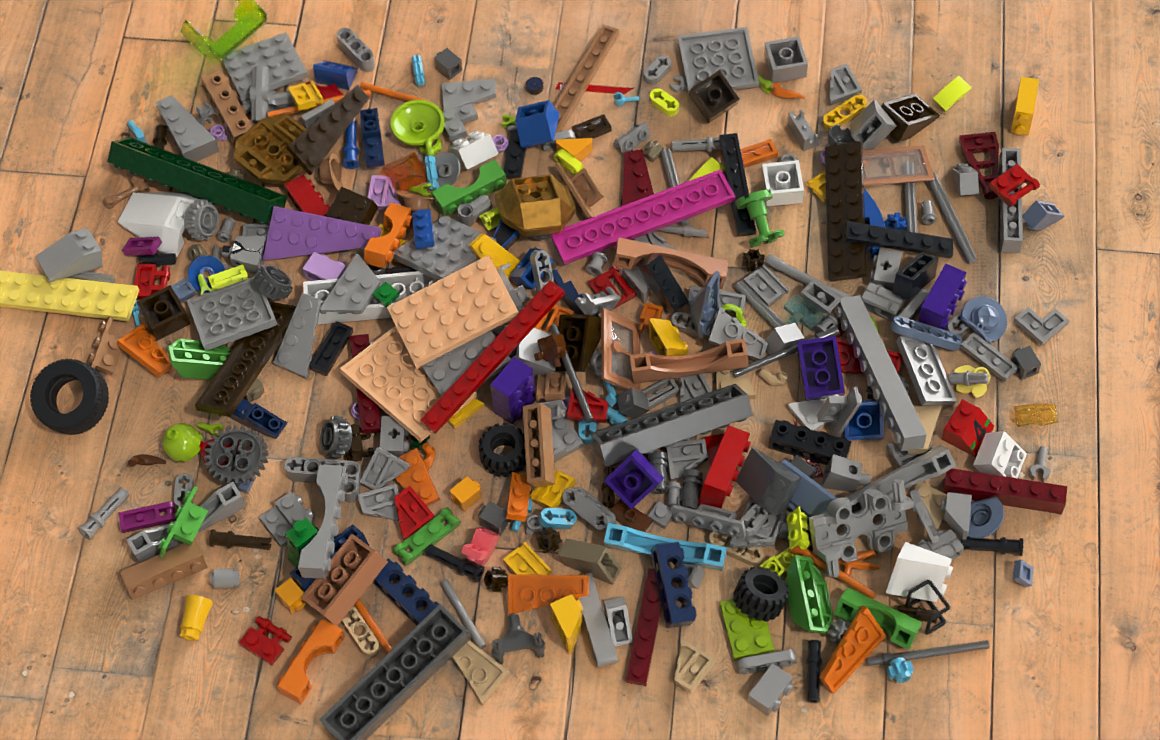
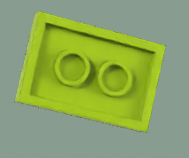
[720,599,774,661]

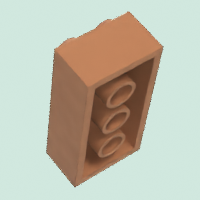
[301,534,388,626]

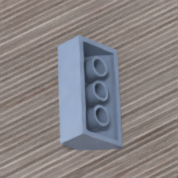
[781,459,844,531]

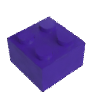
[604,449,664,509]

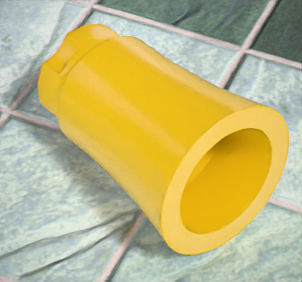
[179,595,213,641]

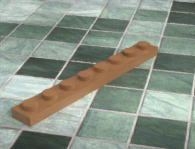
[554,24,619,133]

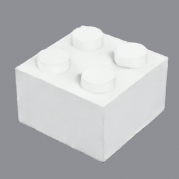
[761,160,804,207]

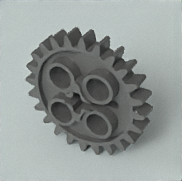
[204,425,269,487]

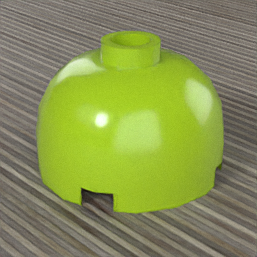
[162,423,203,463]

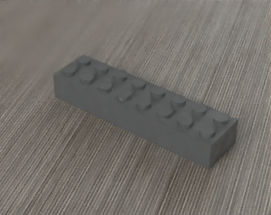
[590,384,753,466]
[319,604,471,740]

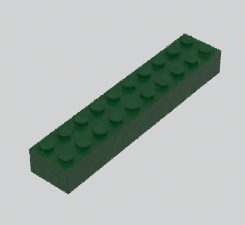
[107,137,287,224]

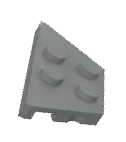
[319,254,381,314]
[730,497,787,548]

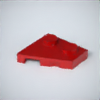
[567,386,609,423]
[394,486,435,540]

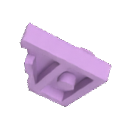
[368,175,401,211]

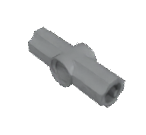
[250,66,270,121]
[243,90,296,114]

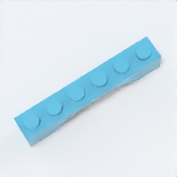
[604,523,727,571]

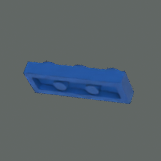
[412,209,435,250]

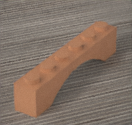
[613,237,728,289]
[630,339,749,384]

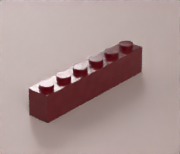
[942,468,1067,514]

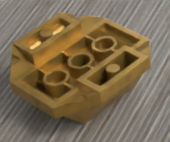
[234,113,307,185]
[495,174,576,237]

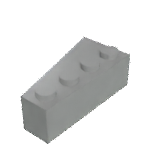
[155,95,220,162]

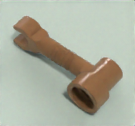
[104,175,150,209]

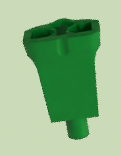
[285,518,318,568]

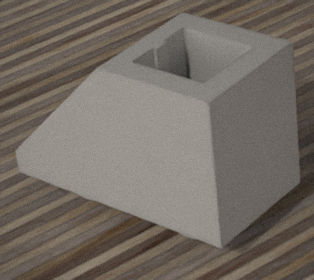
[951,163,979,195]

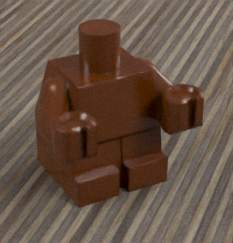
[534,334,566,368]

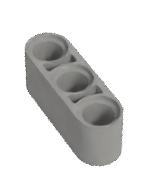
[337,28,375,72]

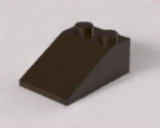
[881,93,940,142]
[555,315,601,372]

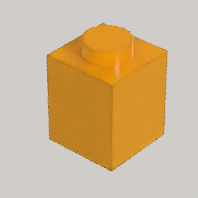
[449,476,482,512]
[275,577,307,614]

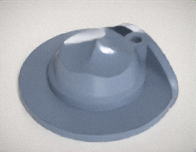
[961,296,1007,343]
[967,497,1004,539]

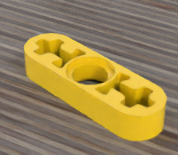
[823,95,867,131]

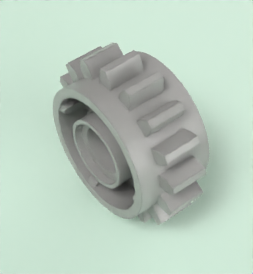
[184,200,219,240]

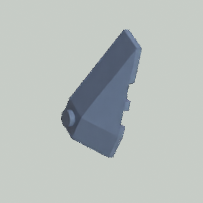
[689,271,720,339]

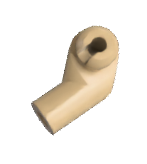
[759,368,788,386]

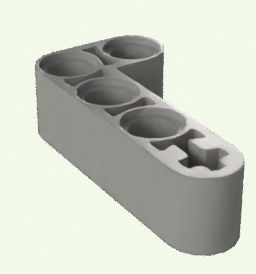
[284,457,362,503]

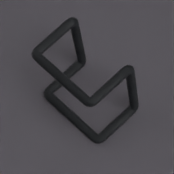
[905,580,950,635]

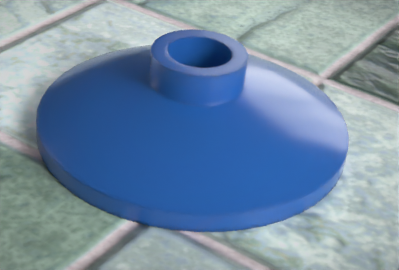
[188,256,225,293]

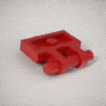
[134,264,171,300]
[239,616,292,666]

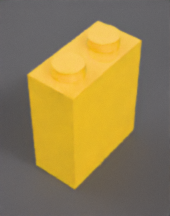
[1010,76,1039,135]

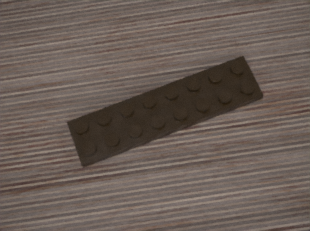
[825,141,867,282]
[195,301,297,417]

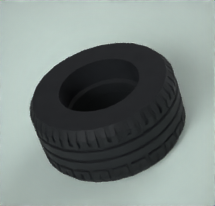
[30,359,109,435]

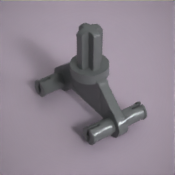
[491,613,545,664]

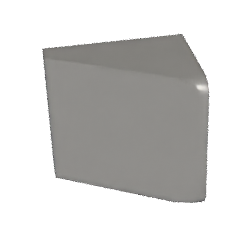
[684,563,705,589]

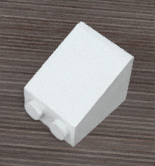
[886,542,953,602]

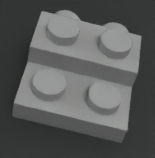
[551,416,584,462]
[259,492,315,548]

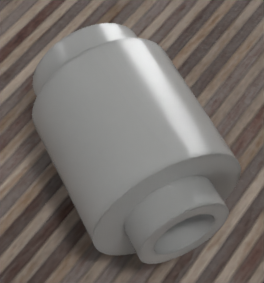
[210,568,240,589]

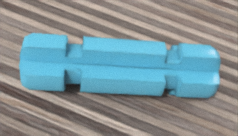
[412,55,425,87]
[424,155,439,191]

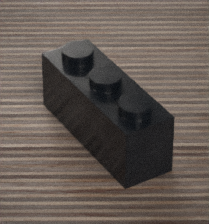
[893,252,939,300]
[637,255,689,312]

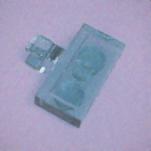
[784,294,825,331]

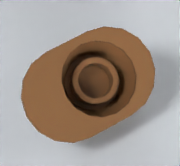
[318,153,343,192]
[395,190,435,214]

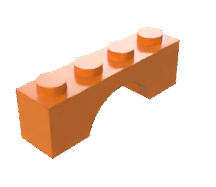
[364,202,413,269]
[277,619,345,705]

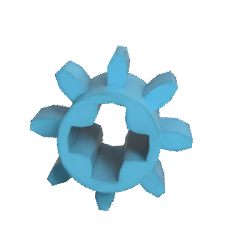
[887,657,914,683]

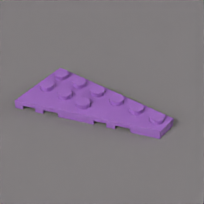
[263,206,382,261]

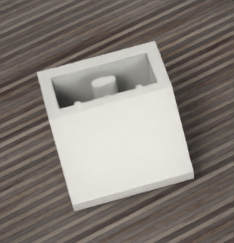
[449,131,499,170]
[973,431,1027,478]

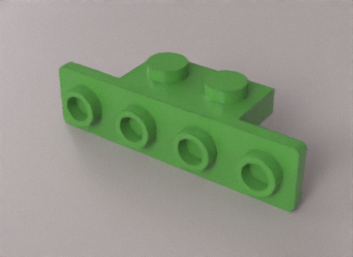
[158,486,208,558]

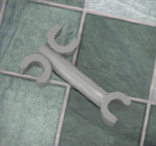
[196,95,238,127]

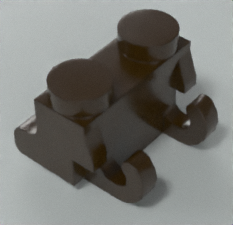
[346,424,374,462]

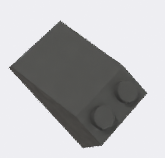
[736,447,802,515]

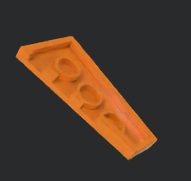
[508,574,589,615]
[819,606,886,694]

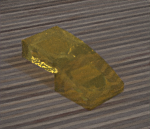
[1014,403,1058,427]

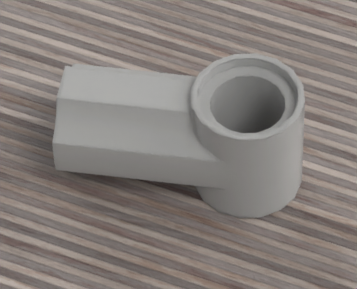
[458,195,493,227]

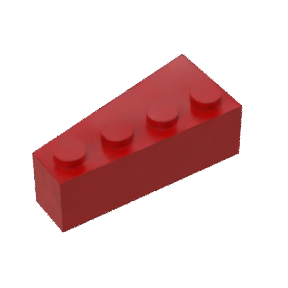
[697,425,751,509]

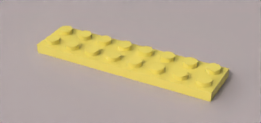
[0,271,139,321]

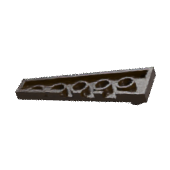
[286,85,369,175]

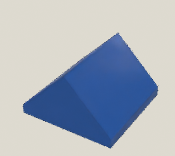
[313,60,358,90]
[843,400,884,440]

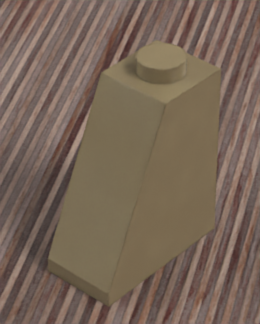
[558,538,621,585]

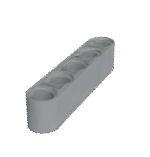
[577,572,618,668]

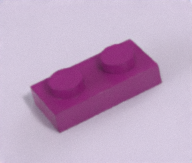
[122,237,162,256]

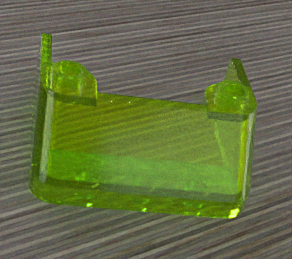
[181,0,267,59]

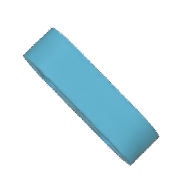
[579,420,597,445]
[538,508,577,529]

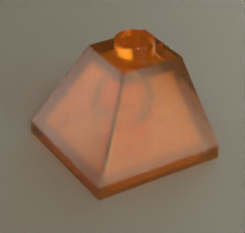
[382,152,427,191]

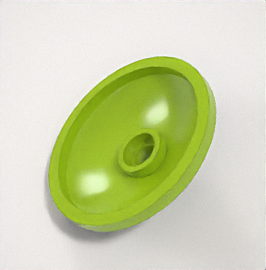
[391,100,445,146]

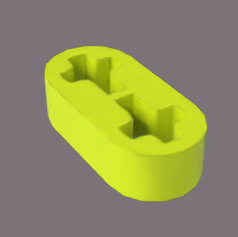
[650,88,679,116]
[553,148,584,176]

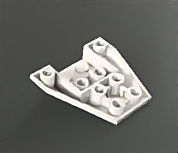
[118,192,205,257]

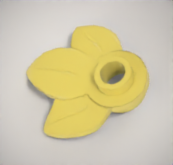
[954,365,991,398]

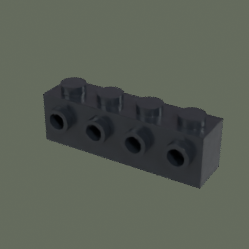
[768,420,852,465]

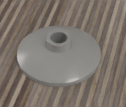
[434,152,460,187]

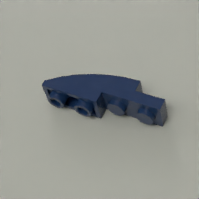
[360,108,385,168]
[230,399,287,439]

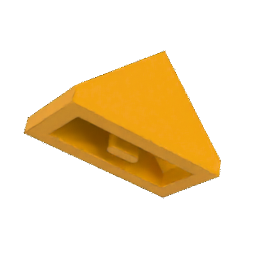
[556,138,593,162]

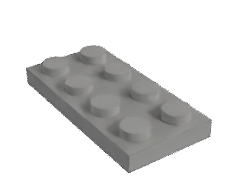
[896,336,957,405]

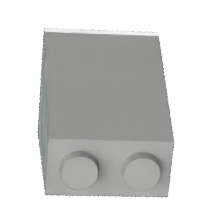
[497,328,555,376]

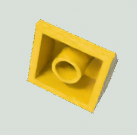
[649,318,689,356]
[550,594,584,654]

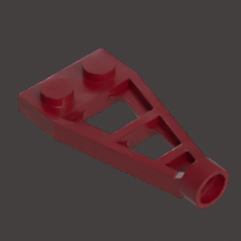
[959,132,999,200]

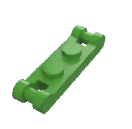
[393,507,461,565]

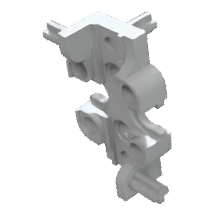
[807,479,914,578]

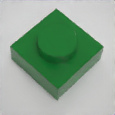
[372,281,400,308]

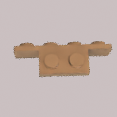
[555,162,604,220]
[81,316,122,387]

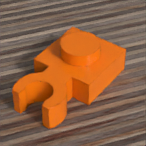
[639,302,663,334]

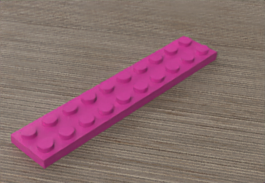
[551,169,735,265]

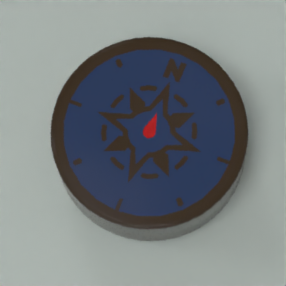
[526,77,544,95]

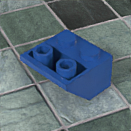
[515,100,560,148]

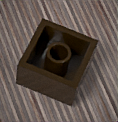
[689,70,740,123]
[326,186,379,225]
[137,285,191,341]

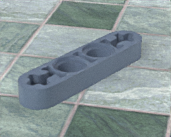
[890,316,963,351]

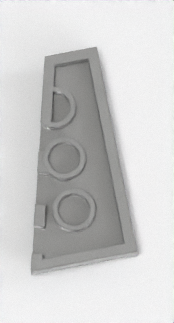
[273,293,321,378]

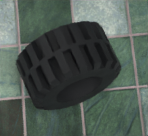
[478,423,526,477]
[733,567,789,622]

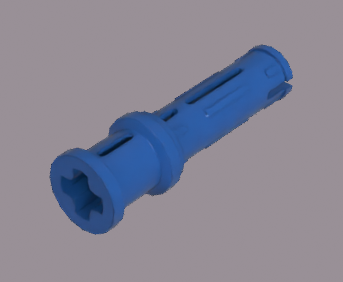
[342,120,359,169]

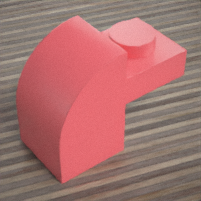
[461,527,500,566]

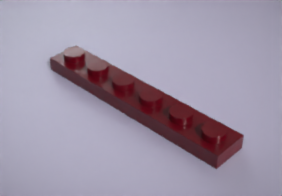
[350,334,381,434]
[626,568,662,686]

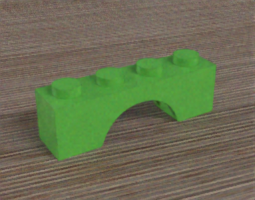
[432,159,507,216]
[834,587,923,649]

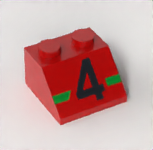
[941,399,995,457]

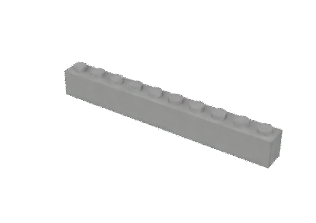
[835,295,927,451]

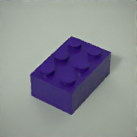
[918,264,967,330]
[797,336,845,401]
[490,357,536,424]

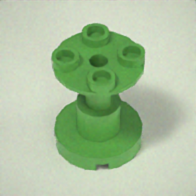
[735,189,785,248]

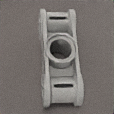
[563,487,616,530]

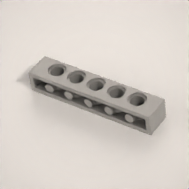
[999,148,1023,253]

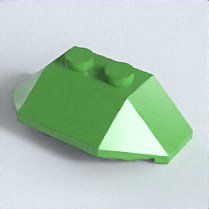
[167,339,232,380]
[785,555,834,634]

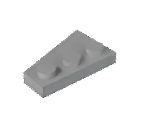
[442,79,496,112]
[707,307,768,361]

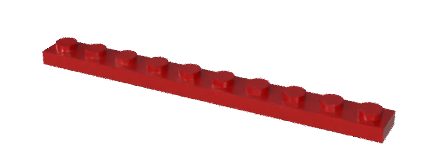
[420,280,565,434]

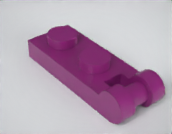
[119,502,177,533]

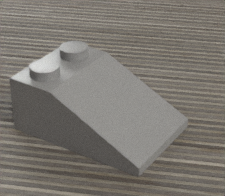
[35,228,102,282]

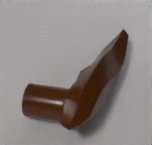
[128,454,166,467]

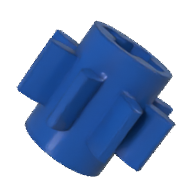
[884,213,908,230]

